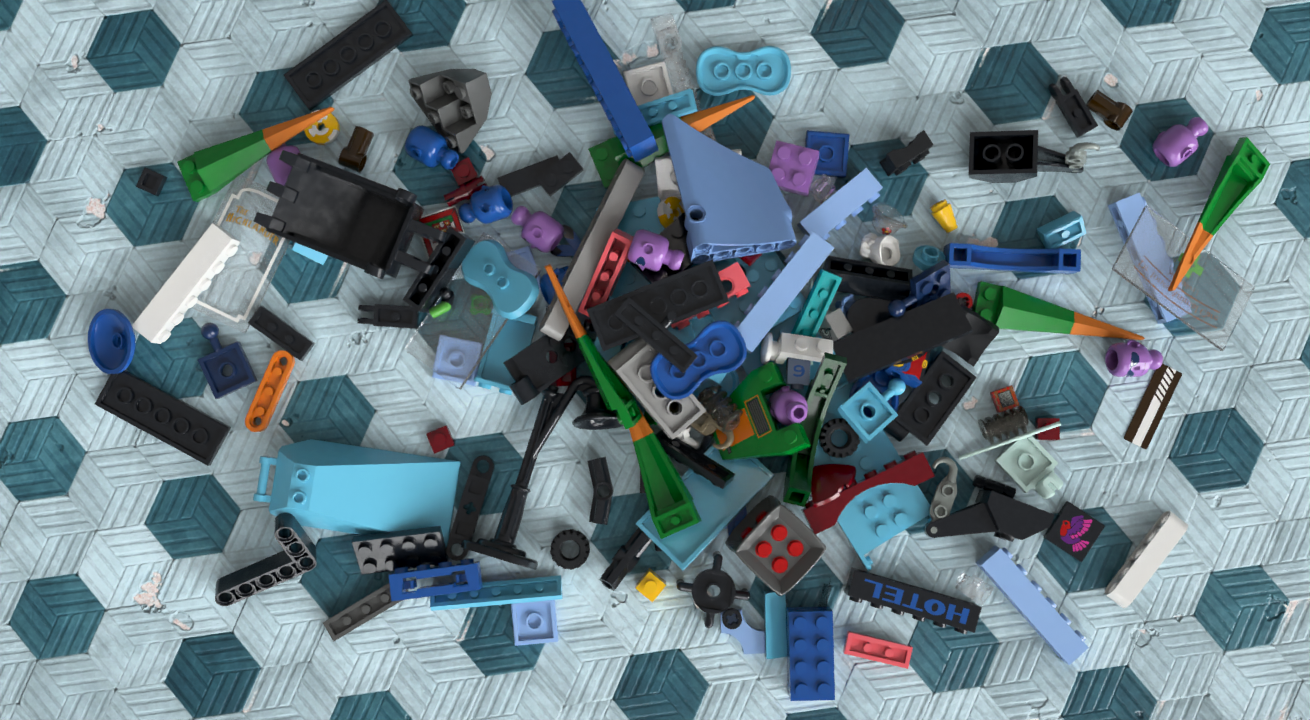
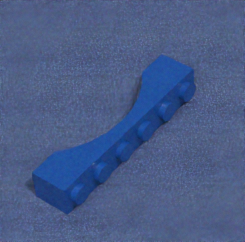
[943,243,1081,274]

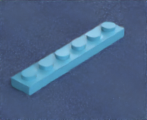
[430,575,562,611]

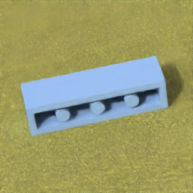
[797,168,883,240]

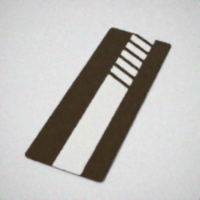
[1124,364,1182,449]

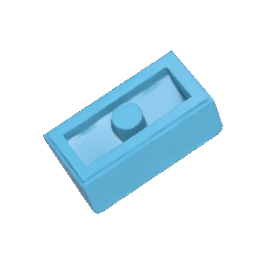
[1037,211,1086,249]

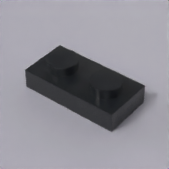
[536,152,583,197]

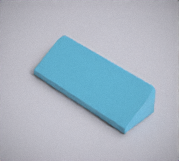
[764,591,787,659]

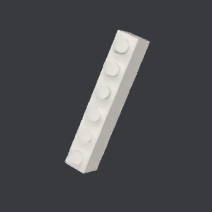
[132,223,240,344]

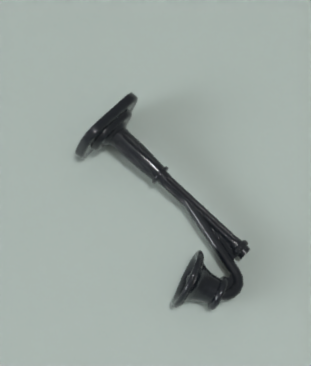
[461,375,624,570]

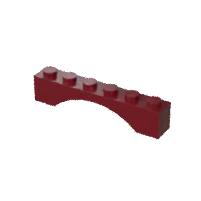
[801,450,935,534]

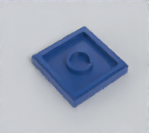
[805,130,850,178]

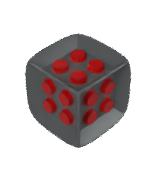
[725,495,826,596]

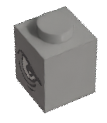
[818,308,853,342]

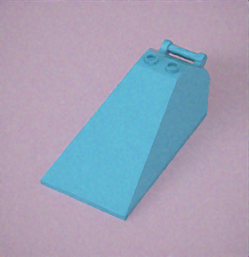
[253,439,461,546]

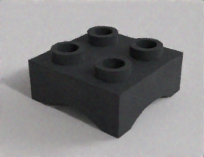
[879,130,934,176]
[941,304,999,367]

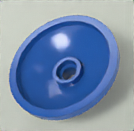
[88,309,136,374]

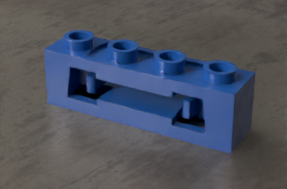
[389,558,483,601]

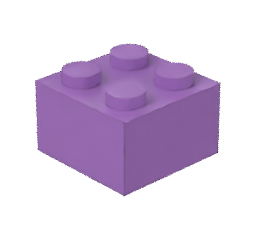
[769,140,820,197]

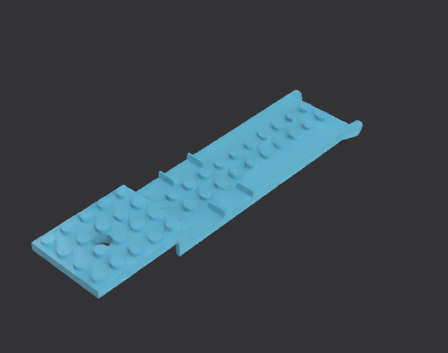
[688,251,931,571]

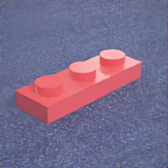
[843,631,913,669]

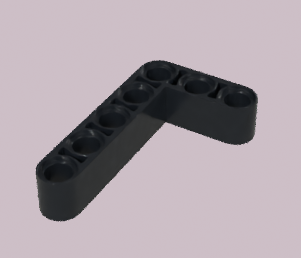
[215,513,317,606]

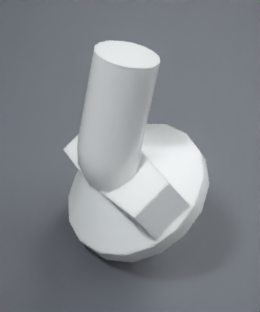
[676,426,699,449]

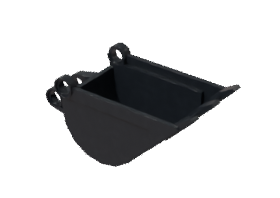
[253,150,448,280]

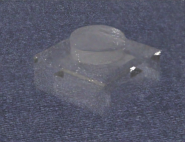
[810,174,835,204]

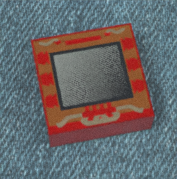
[990,385,1019,413]

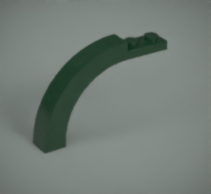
[783,352,847,507]

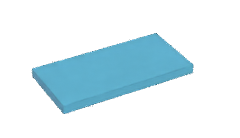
[636,442,774,571]

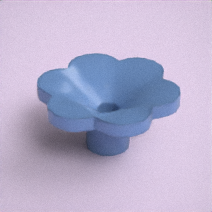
[835,294,856,317]

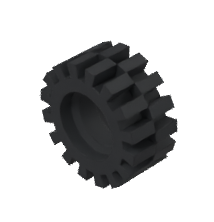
[819,418,860,458]

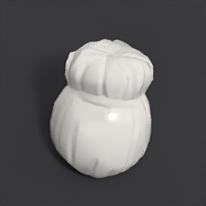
[860,232,901,266]

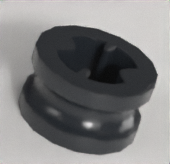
[722,608,742,629]

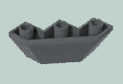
[408,69,492,153]

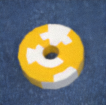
[304,110,340,145]
[657,196,685,229]

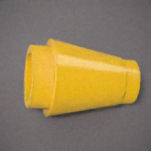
[930,199,958,233]

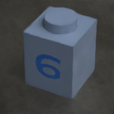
[785,357,810,390]

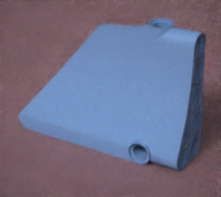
[662,114,797,264]

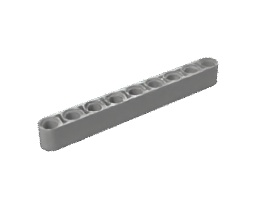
[539,158,645,341]

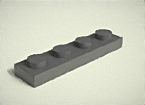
[323,583,409,642]

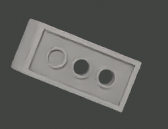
[607,337,706,440]

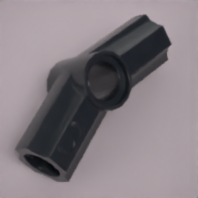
[587,457,614,525]
[599,527,652,591]

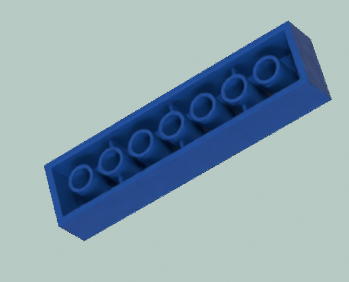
[552,0,659,162]

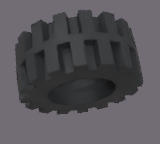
[550,529,590,570]

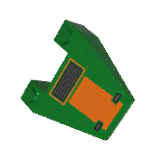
[713,362,811,460]

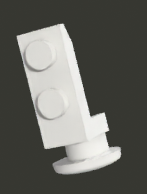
[760,332,833,364]

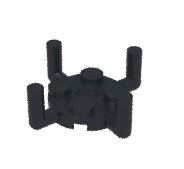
[676,551,751,628]

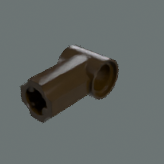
[1086,90,1133,131]
[338,126,374,172]

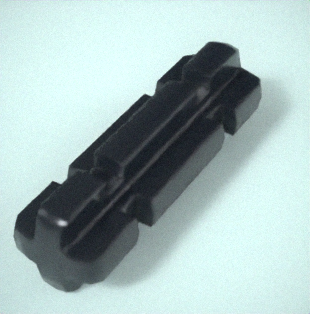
[973,475,1016,499]

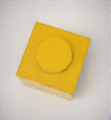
[635,568,666,602]

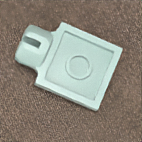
[994,431,1063,499]

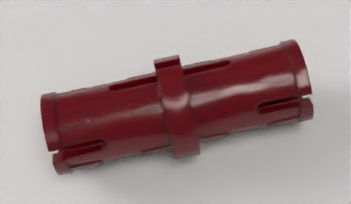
[444,175,488,207]

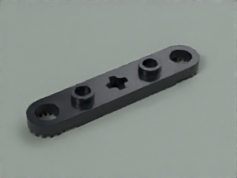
[446,455,495,561]

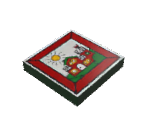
[419,205,466,259]

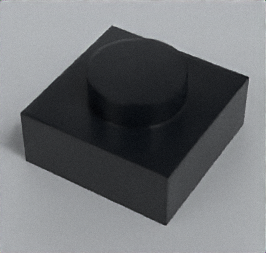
[136,167,168,197]

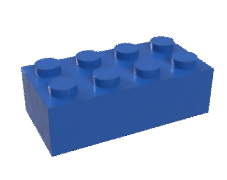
[786,607,835,701]

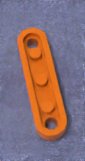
[245,350,295,432]

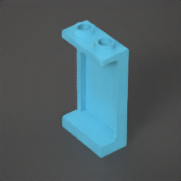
[474,308,538,395]

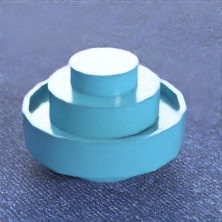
[912,245,945,271]

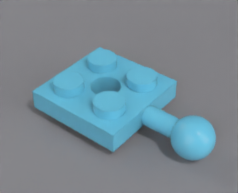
[837,378,906,443]

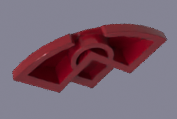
[811,464,856,507]

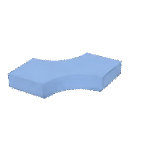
[720,609,765,654]

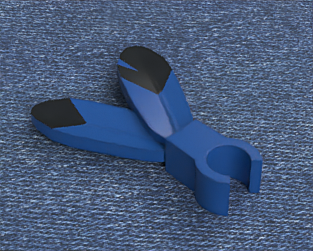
[550,225,581,257]

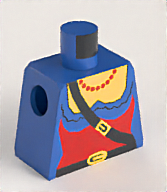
[884,350,931,388]

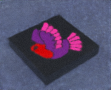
[1043,501,1105,562]

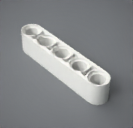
[1104,510,1188,608]

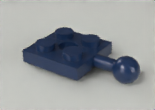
[888,260,951,317]
[198,323,258,399]

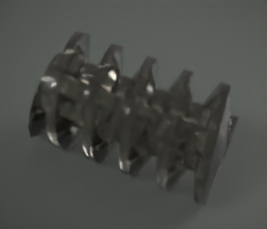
[697,384,743,433]
[978,406,1029,444]

